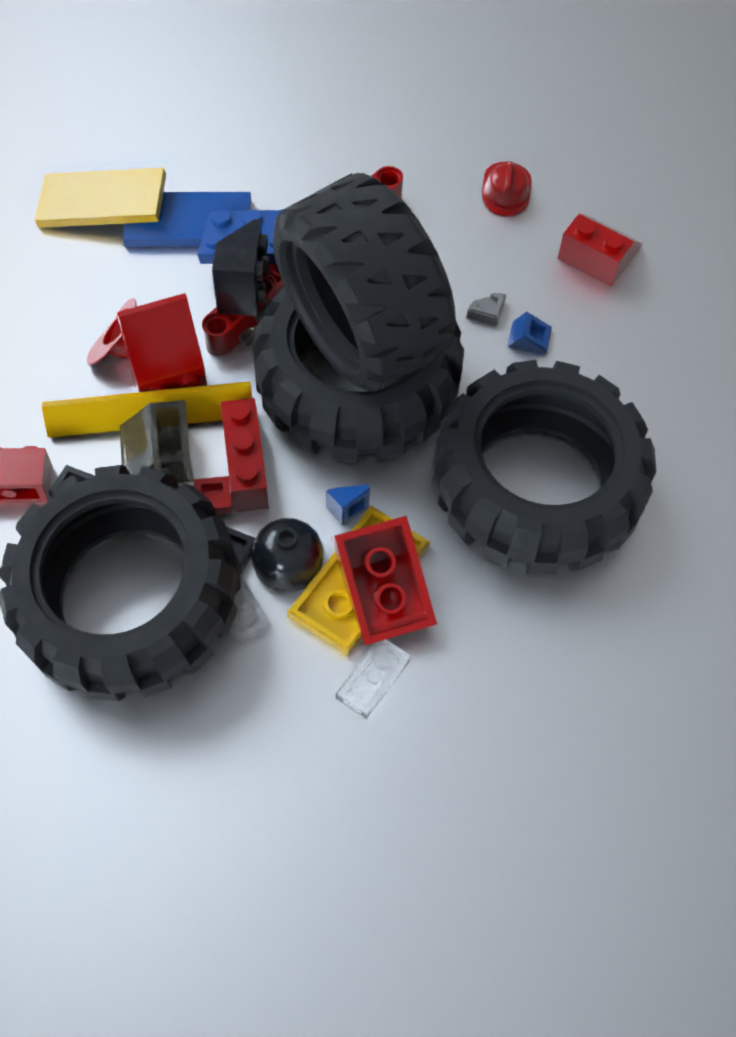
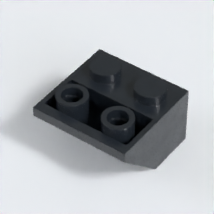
[212,219,269,316]

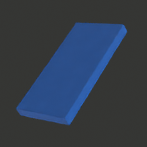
[123,192,251,247]

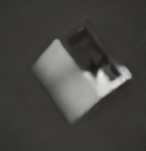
[119,400,194,483]

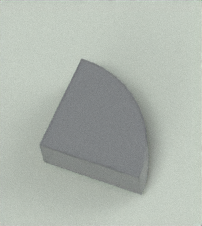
[466,293,506,325]

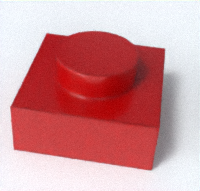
[193,476,232,515]

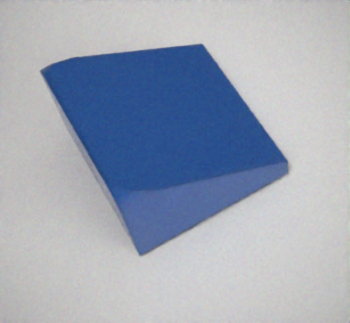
[508,312,552,354]
[326,484,370,525]

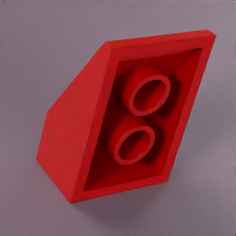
[117,293,207,392]
[331,516,437,645]

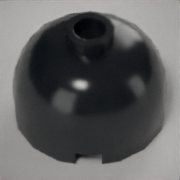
[252,518,324,592]

